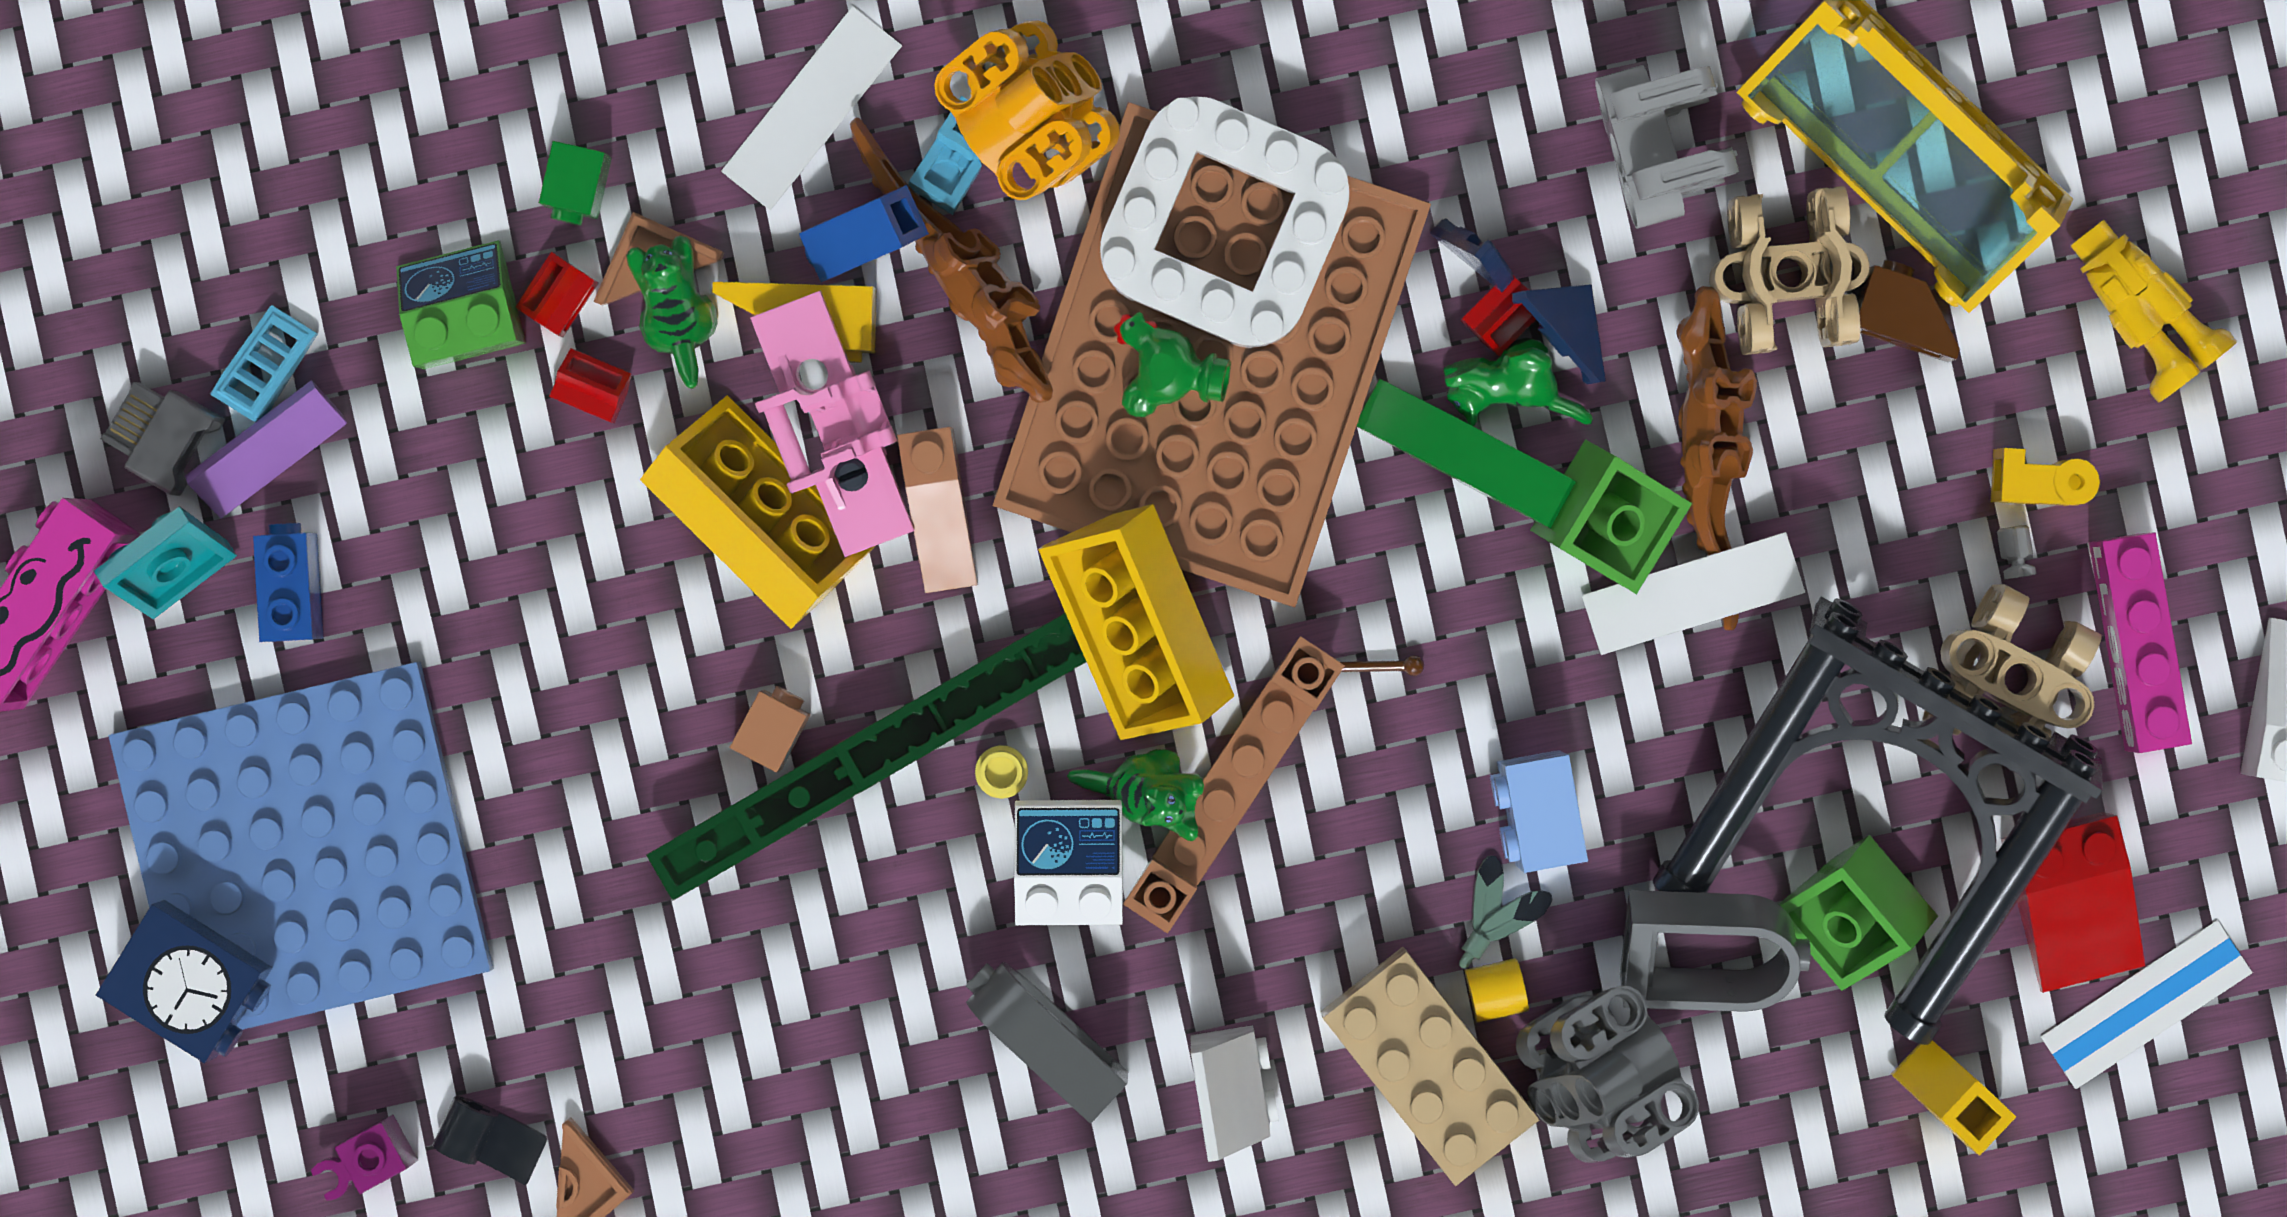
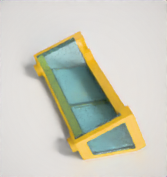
[1736,0,2073,313]

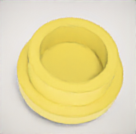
[975,745,1028,799]

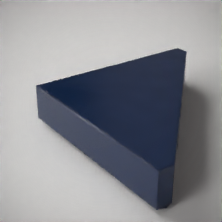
[1430,218,1514,292]
[1512,284,1606,384]

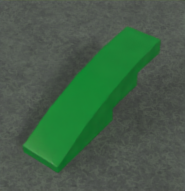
[1356,379,1576,529]

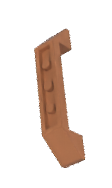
[1123,636,1345,934]

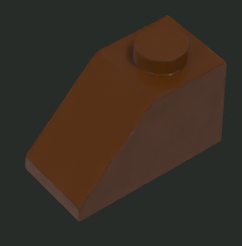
[1857,260,1960,362]

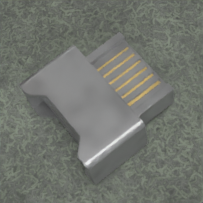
[100,382,225,496]

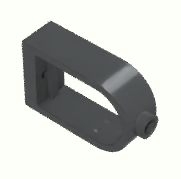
[1620,890,1811,1012]
[965,962,1129,1124]

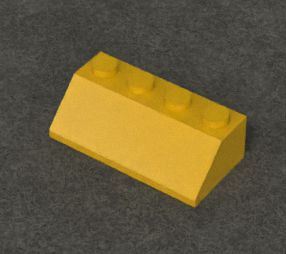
[640,395,875,629]
[1038,504,1234,740]

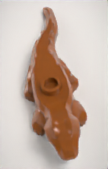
[850,117,1053,403]
[1676,286,1757,631]

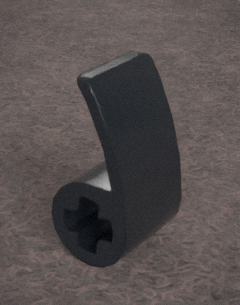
[432,1096,547,1185]

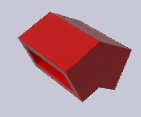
[515,252,599,338]
[1460,275,1536,356]
[549,348,632,424]

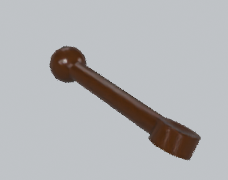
[1340,655,1424,676]

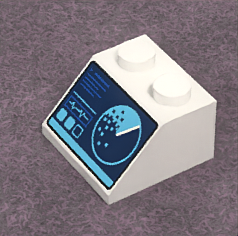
[1014,800,1123,925]

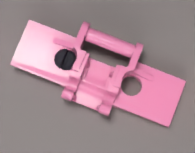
[750,290,915,557]

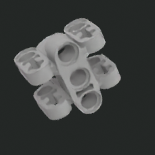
[1595,65,1739,229]

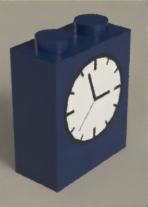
[95,900,273,1064]

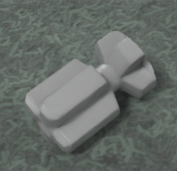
[1997,525,2036,579]

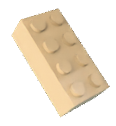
[1320,947,1539,1186]

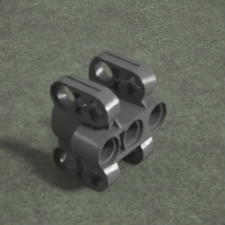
[1516,986,1699,1163]

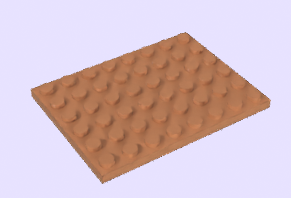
[993,102,1431,608]

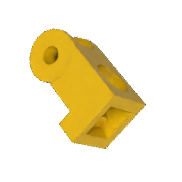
[1991,448,2100,506]

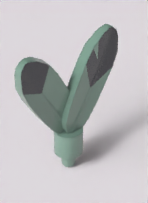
[1459,855,1553,968]

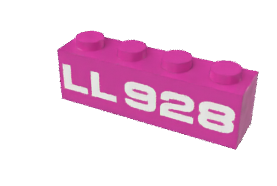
[2089,532,2192,753]

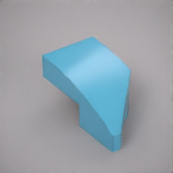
[908,96,982,215]

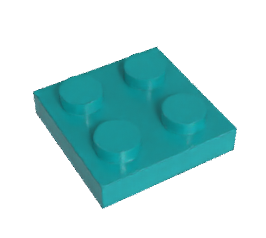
[94,506,237,620]

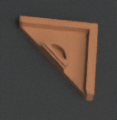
[593,212,724,306]
[556,1117,635,1217]

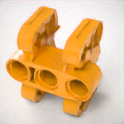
[934,20,1120,200]

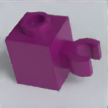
[311,1114,418,1201]

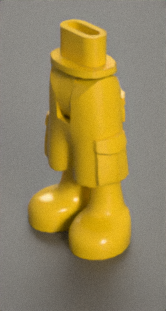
[2071,220,2237,403]

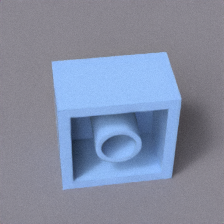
[1490,750,1588,873]

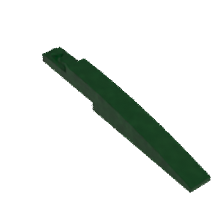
[646,613,1086,901]

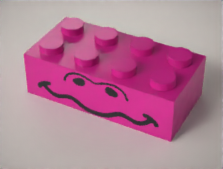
[0,498,142,712]

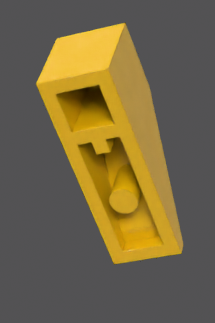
[712,282,877,363]

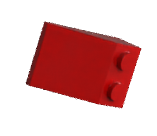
[2000,812,2145,993]

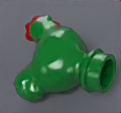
[1114,312,1231,417]

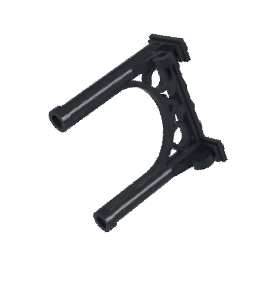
[1652,596,2103,1045]

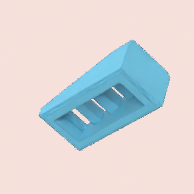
[210,305,318,422]

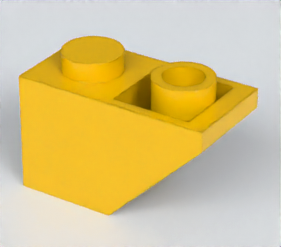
[1891,1040,2016,1156]

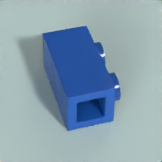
[799,185,929,282]
[253,523,324,642]

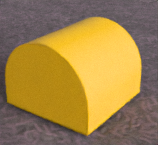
[1465,958,1529,1023]

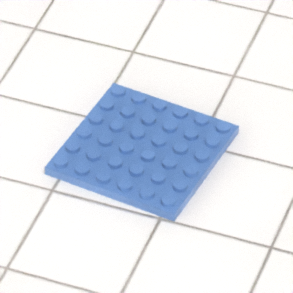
[108,661,494,1030]

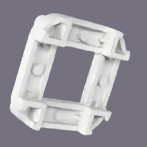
[1100,96,1349,348]

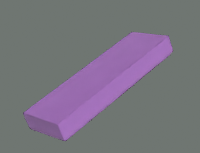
[185,380,347,519]

